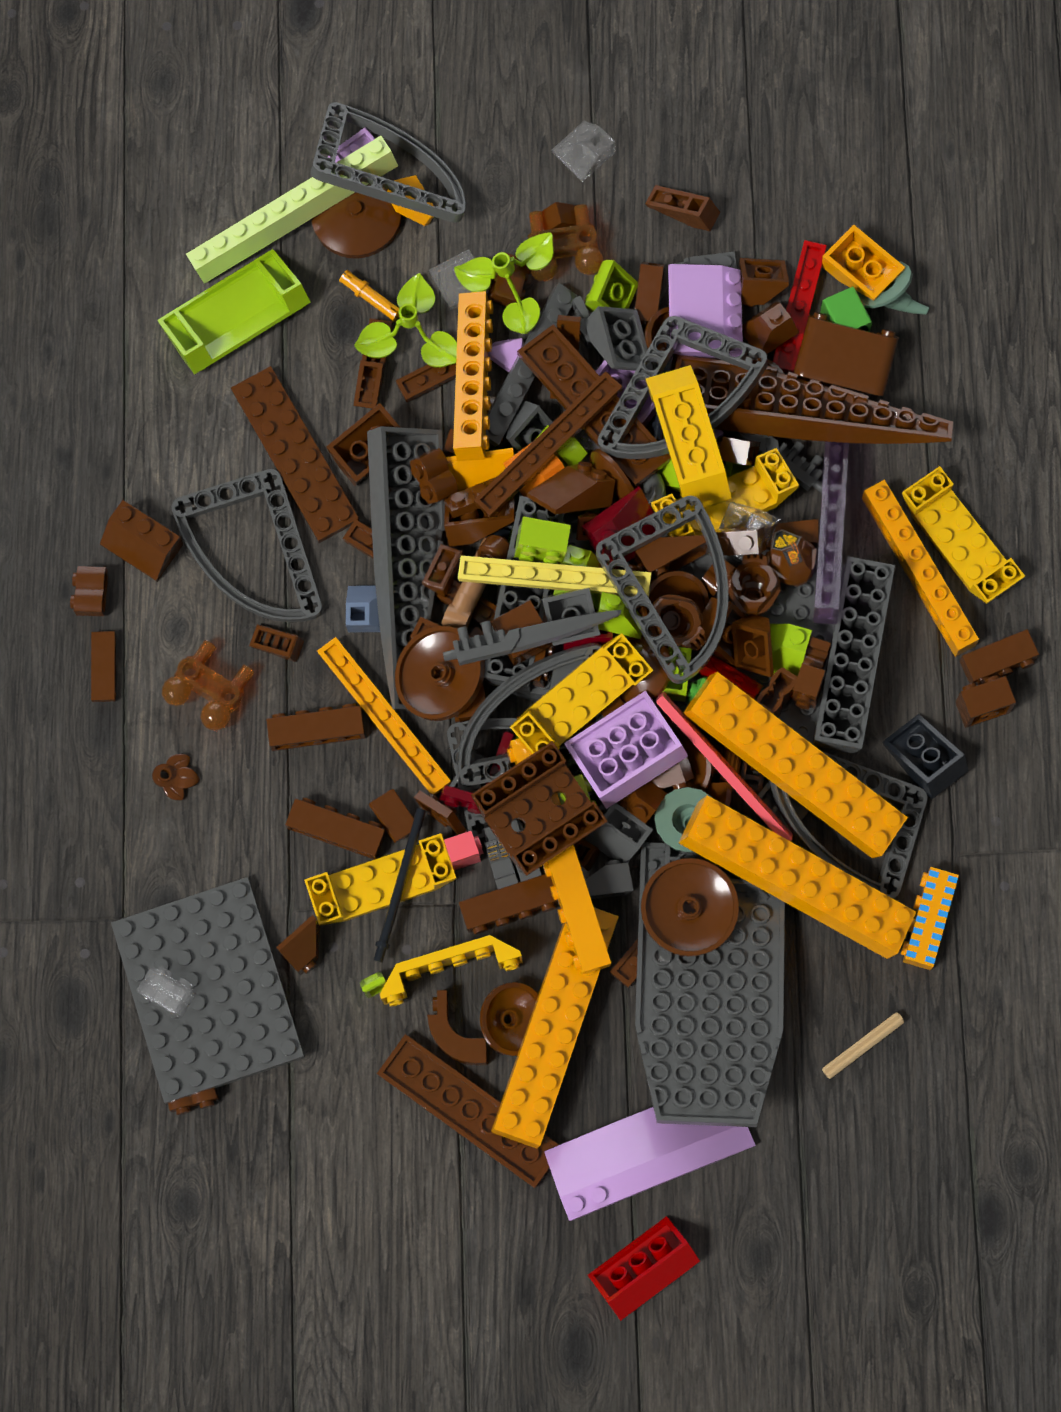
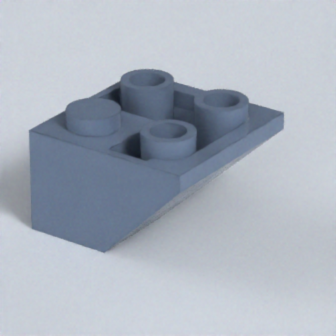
[346,586,380,633]

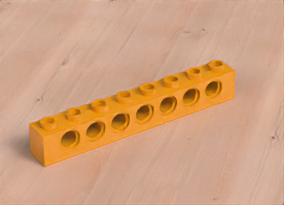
[453,291,493,461]
[862,480,979,657]

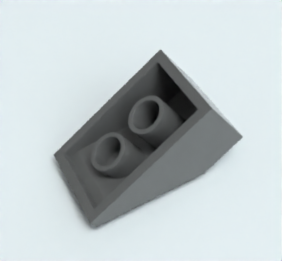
[585,306,653,371]

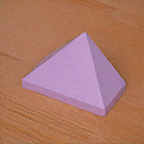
[488,338,524,373]

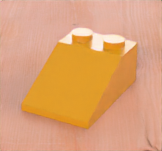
[822,225,905,301]

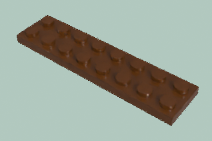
[517,324,671,488]
[231,366,360,543]
[377,1034,559,1188]

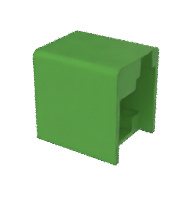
[820,287,872,332]

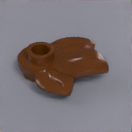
[152,754,200,800]

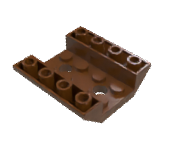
[471,741,608,876]

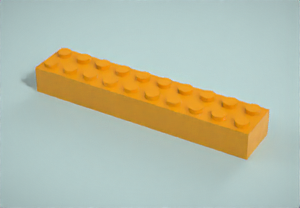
[683,672,908,858]
[679,795,916,959]
[491,908,619,1149]

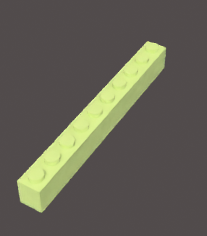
[186,136,398,284]

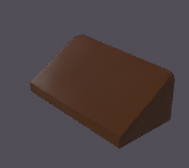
[422,544,463,597]
[368,789,414,843]

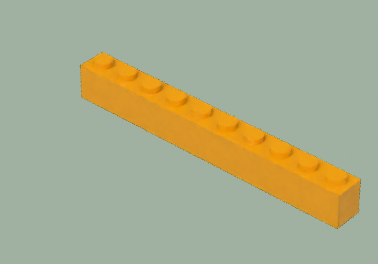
[507,738,611,975]

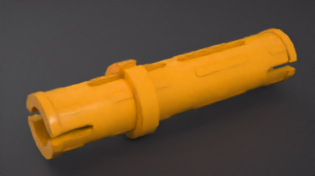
[339,270,399,322]

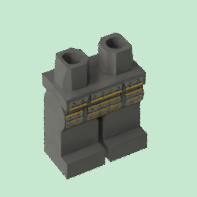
[484,819,542,889]

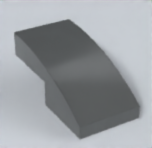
[572,296,592,349]

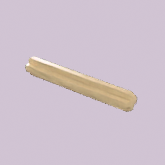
[822,1012,904,1079]

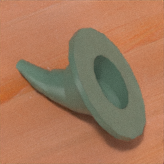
[856,261,929,314]
[655,787,711,853]

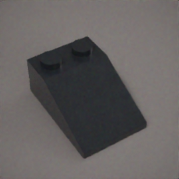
[882,714,969,799]

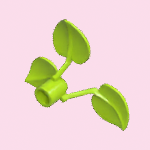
[454,233,554,334]
[354,273,457,367]

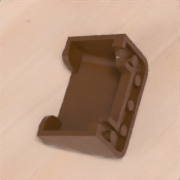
[794,312,899,396]

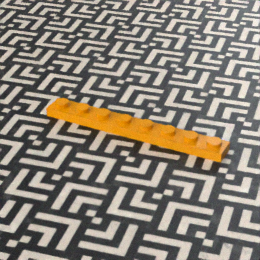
[317,637,451,795]

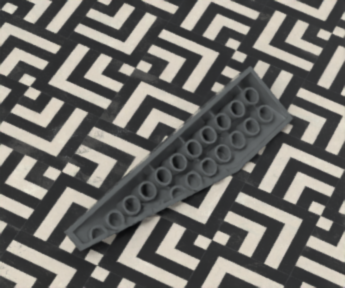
[367,426,445,709]

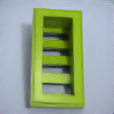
[360,972,386,998]

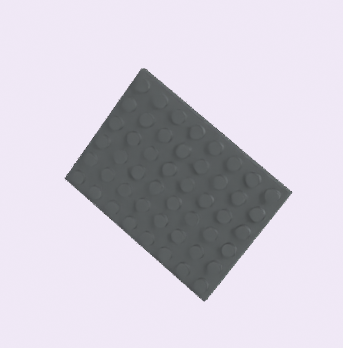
[111,877,305,1105]

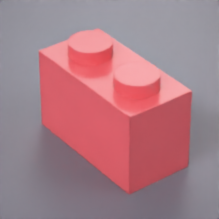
[444,831,483,871]

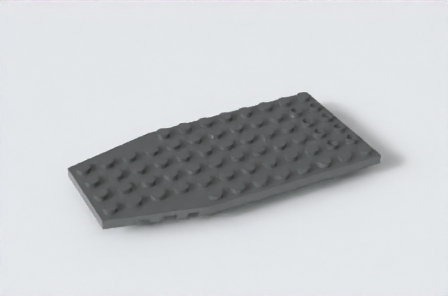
[635,842,785,1127]

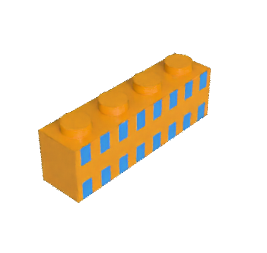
[900,867,959,970]

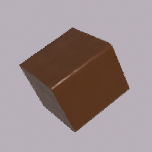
[492,600,552,666]

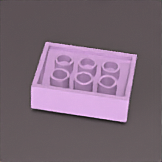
[668,264,743,360]
[564,691,688,809]

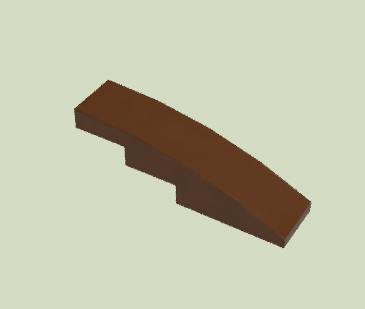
[353,318,393,409]

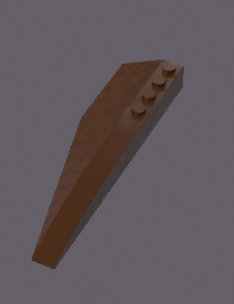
[675,355,953,444]

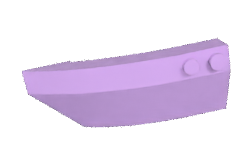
[544,1107,756,1221]

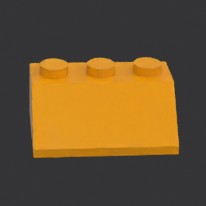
[446,448,514,493]

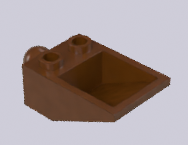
[623,535,710,581]

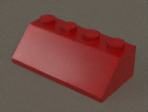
[588,1216,700,1321]

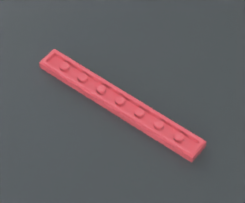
[656,692,793,841]

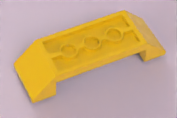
[645,365,732,511]
[651,448,799,537]
[902,466,1025,604]
[510,633,653,754]
[304,833,457,925]
[380,935,523,1007]

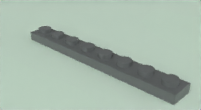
[486,283,577,447]

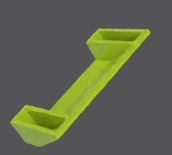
[157,249,311,375]

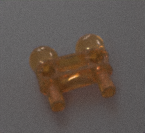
[528,204,603,282]
[162,640,254,731]

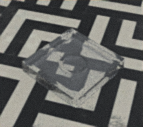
[429,249,490,310]

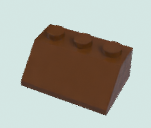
[326,403,401,486]
[100,500,184,581]

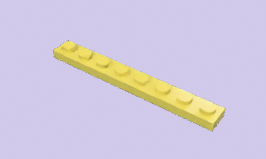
[458,556,652,598]

